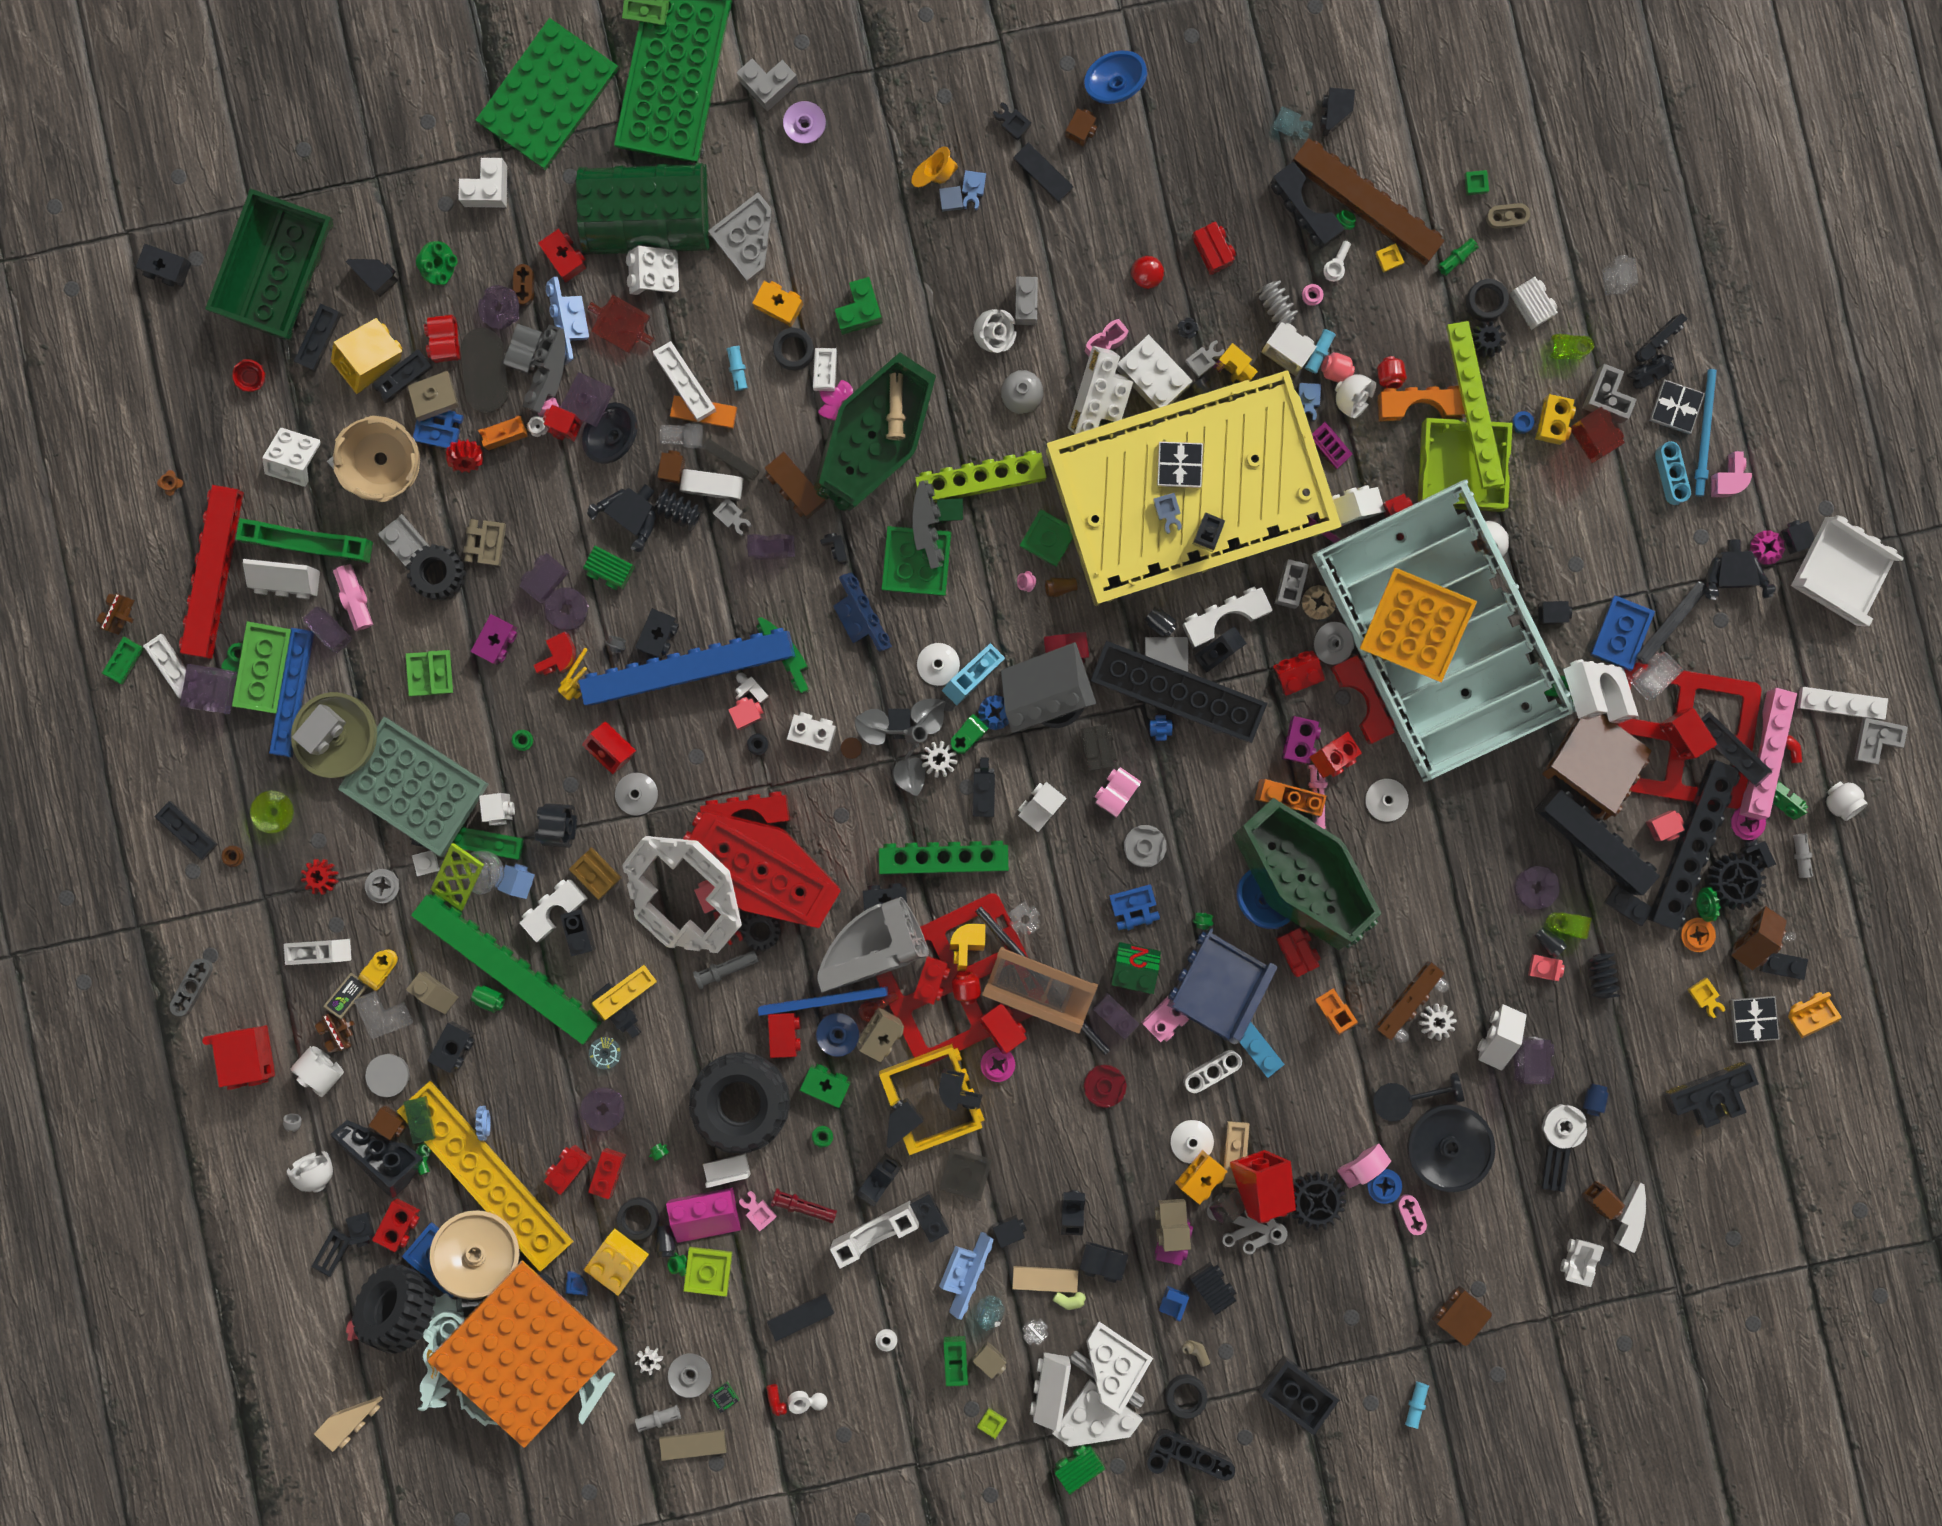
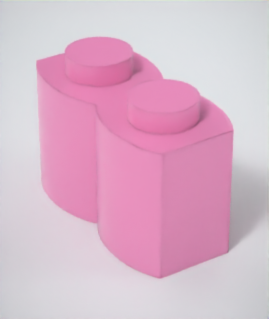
[1085,319,1128,356]
[1095,767,1141,818]

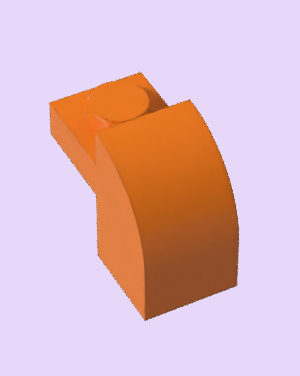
[1315,988,1358,1035]

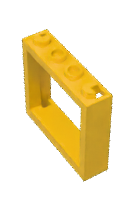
[879,1044,984,1155]

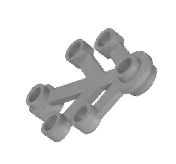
[1206,1193,1287,1254]

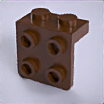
[1432,1286,1492,1346]

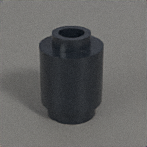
[1144,607,1177,637]

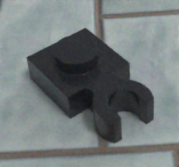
[993,102,1032,141]

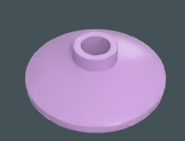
[783,101,826,144]

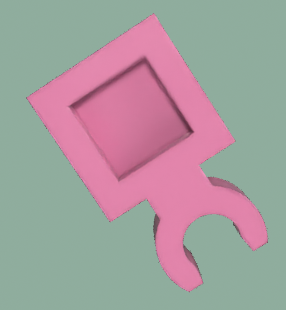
[739,1191,777,1231]

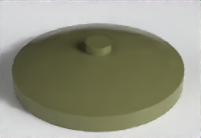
[291,692,377,778]

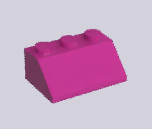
[666,1187,741,1243]

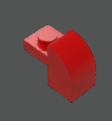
[533,632,576,676]

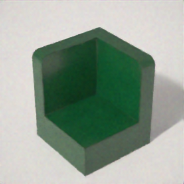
[937,499,963,524]

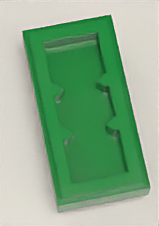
[102,637,144,685]

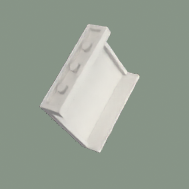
[1791,515,1903,626]

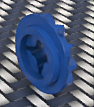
[978,695,1009,730]
[1367,1169,1402,1204]

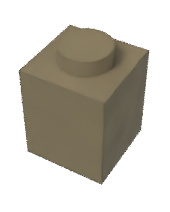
[972,1341,1006,1379]

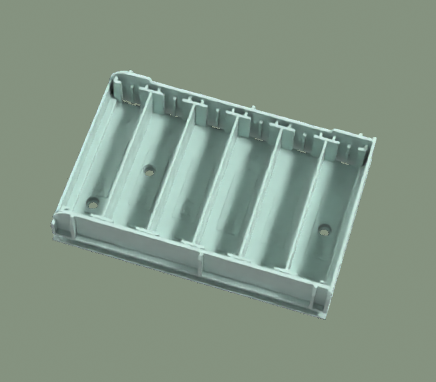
[1312,480,1576,782]

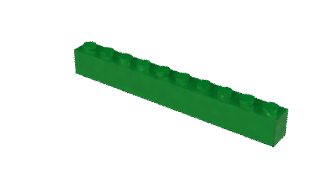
[411,894,602,1045]

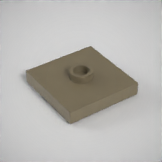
[408,371,459,422]

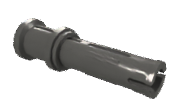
[693,949,759,990]

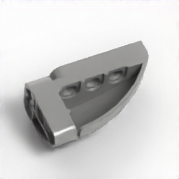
[817,897,929,992]

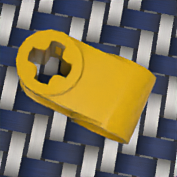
[358,950,398,991]

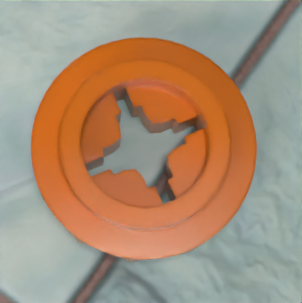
[1680,918,1716,952]

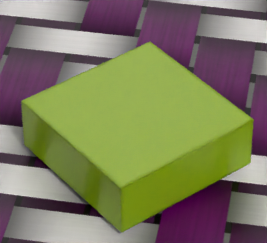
[977,1407,1007,1439]

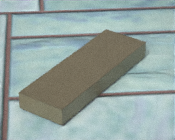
[659,1429,727,1461]

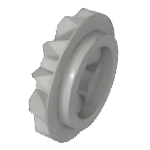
[365,869,400,903]

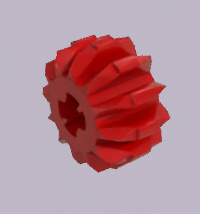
[446,439,483,474]
[301,859,339,895]

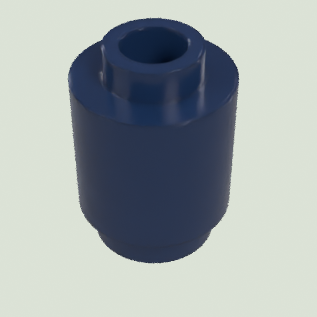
[1583,1083,1609,1117]

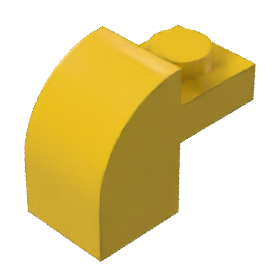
[949,924,985,971]

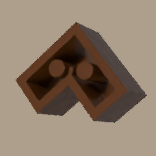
[1731,906,1787,971]

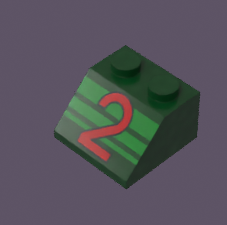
[1110,942,1161,994]

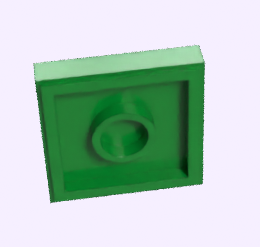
[1019,509,1073,567]

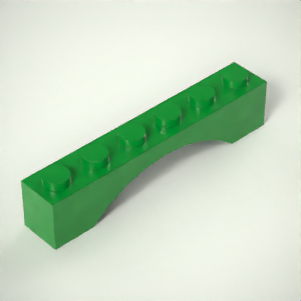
[236,518,373,563]

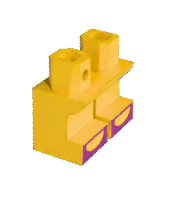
[1214,343,1258,383]

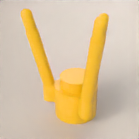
[558,648,587,701]

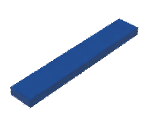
[269,628,314,757]
[758,986,888,1016]

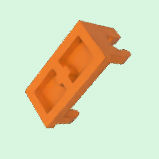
[478,416,528,451]

